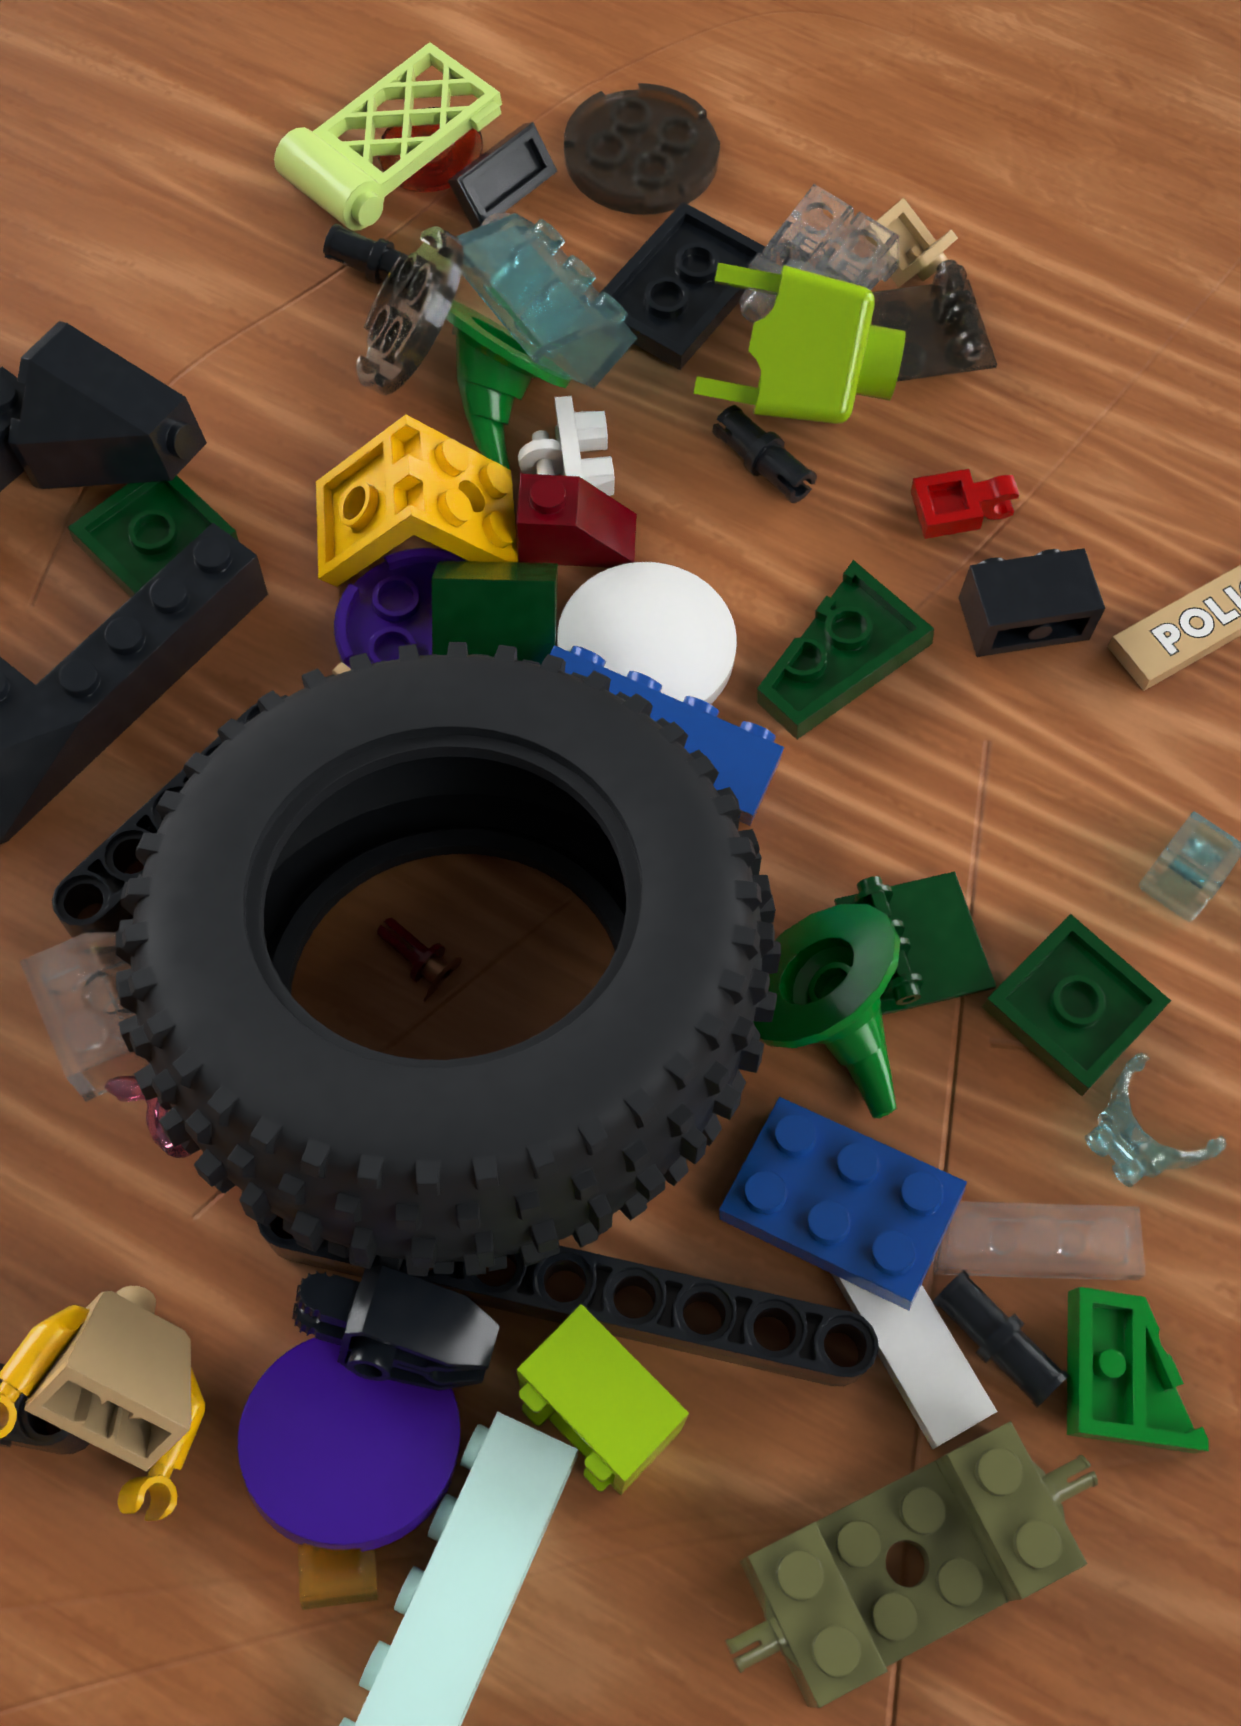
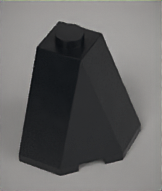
[8,321,207,489]

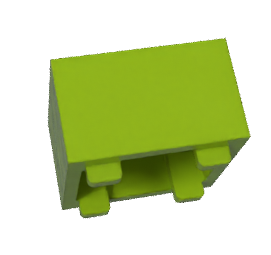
[517,1304,689,1495]

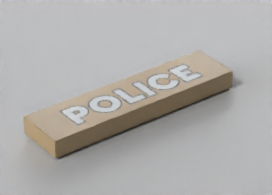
[1107,565,1241,691]

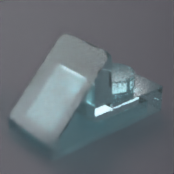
[1139,811,1241,922]

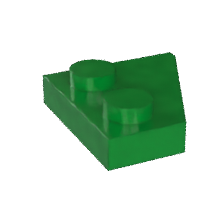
[1067,1287,1209,1454]

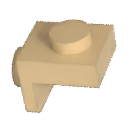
[859,198,958,287]

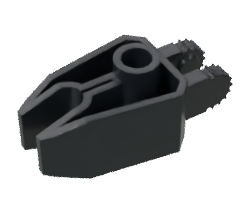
[292,1265,500,1391]

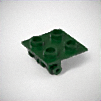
[834,871,996,1016]

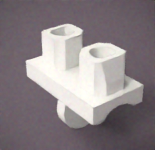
[518,396,615,496]

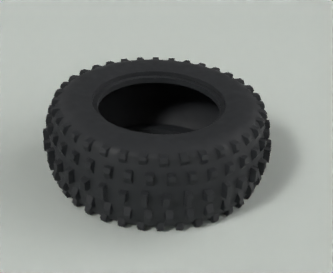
[115,642,781,1276]

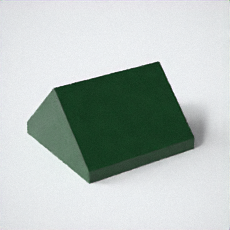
[432,561,558,665]

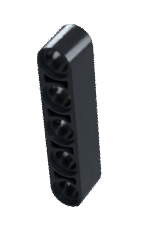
[52,703,261,950]

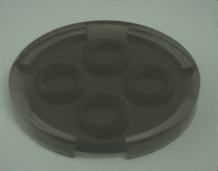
[564,83,720,215]
[356,226,464,395]

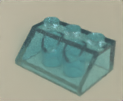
[441,213,638,389]

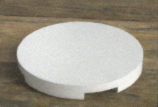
[557,562,737,704]

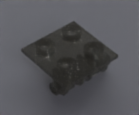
[871,260,997,382]

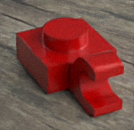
[911,469,1019,539]

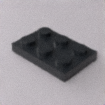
[590,202,772,370]

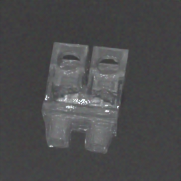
[739,184,899,324]

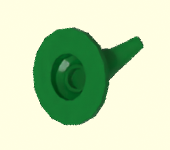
[432,295,572,469]
[753,904,901,1119]

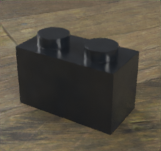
[958,548,1105,657]

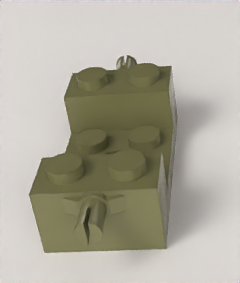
[725,1421,1098,1708]

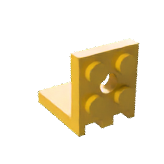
[316,415,518,587]

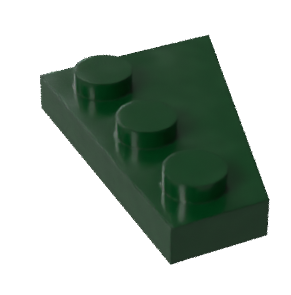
[757,560,934,740]

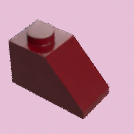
[516,473,637,568]

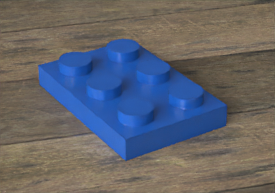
[719,1097,967,1311]

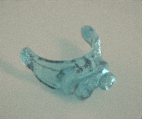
[1085,1052,1227,1187]

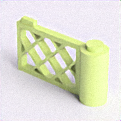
[274,42,502,231]

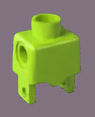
[693,263,906,424]

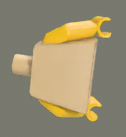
[0,1286,205,1521]

